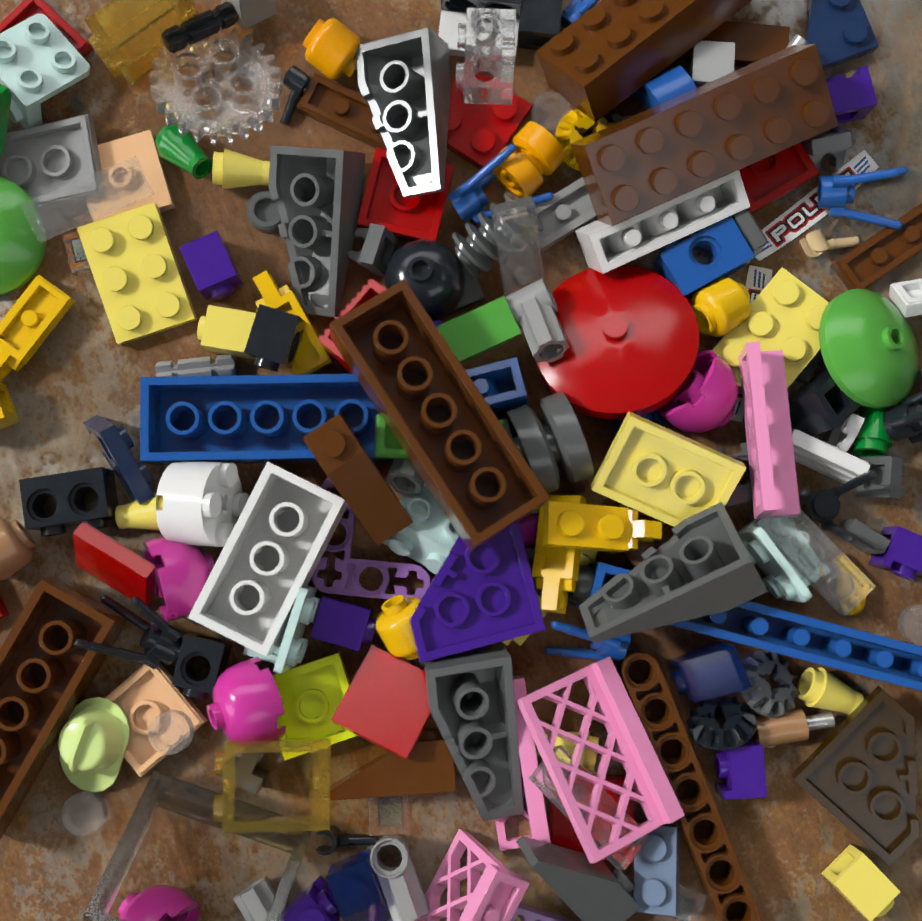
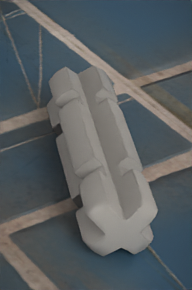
[155,354,237,377]

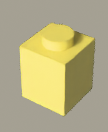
[197,305,256,360]
[821,844,900,921]

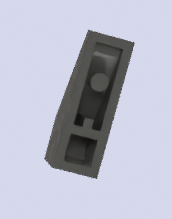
[516,836,641,921]

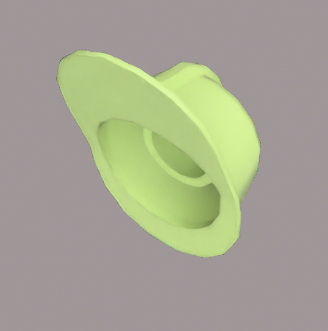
[58,697,130,792]

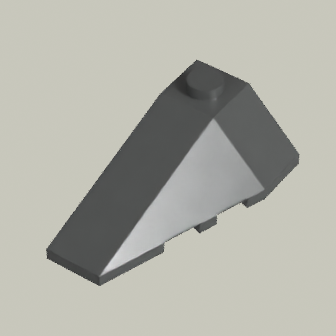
[356,27,451,198]
[269,145,365,317]
[579,502,768,643]
[425,642,524,821]

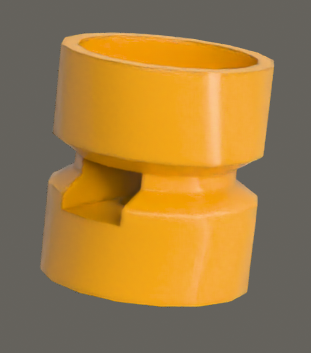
[493,121,566,199]

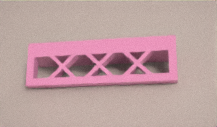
[738,342,801,519]
[495,675,551,851]

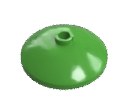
[0,177,46,296]
[819,289,919,409]

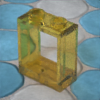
[84,0,199,85]
[213,738,331,834]

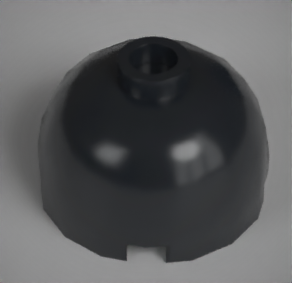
[385,239,466,321]

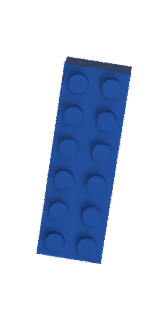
[140,374,394,465]

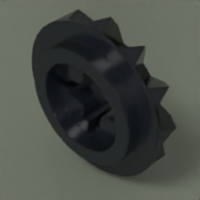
[687,694,756,750]

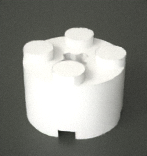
[156,461,249,547]

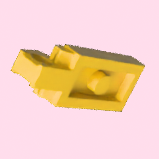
[252,270,333,375]
[0,275,75,383]
[532,495,586,614]
[543,501,662,552]

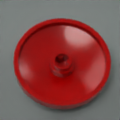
[535,265,699,420]

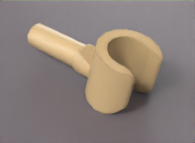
[799,229,859,259]

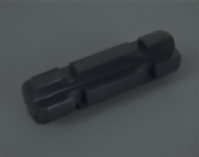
[161,2,238,53]

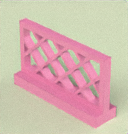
[516,656,685,863]
[414,829,530,921]

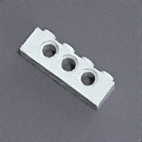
[575,170,750,274]

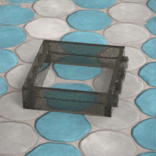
[83,770,314,921]

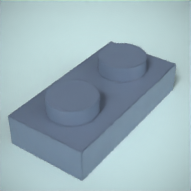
[634,822,680,916]

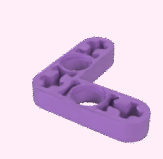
[311,478,431,599]

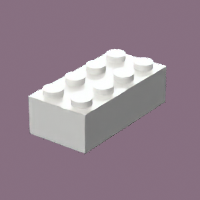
[188,462,348,657]

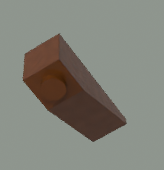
[303,414,413,545]
[328,728,456,801]

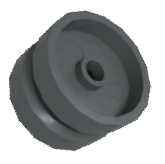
[506,391,594,494]

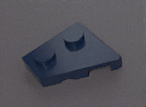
[805,0,879,71]
[83,415,155,505]

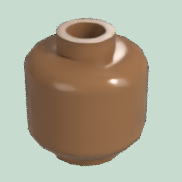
[0,518,36,580]

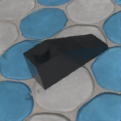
[788,369,861,436]

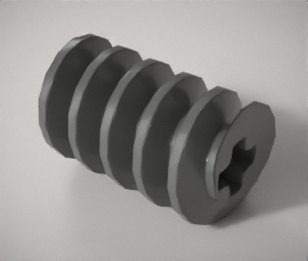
[452,192,544,279]

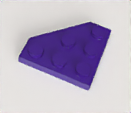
[409,522,546,663]

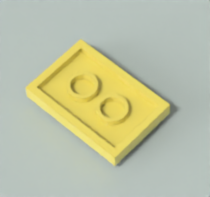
[77,202,197,345]
[712,267,829,392]
[591,411,746,527]

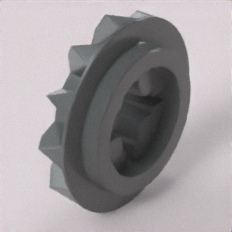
[738,650,800,718]

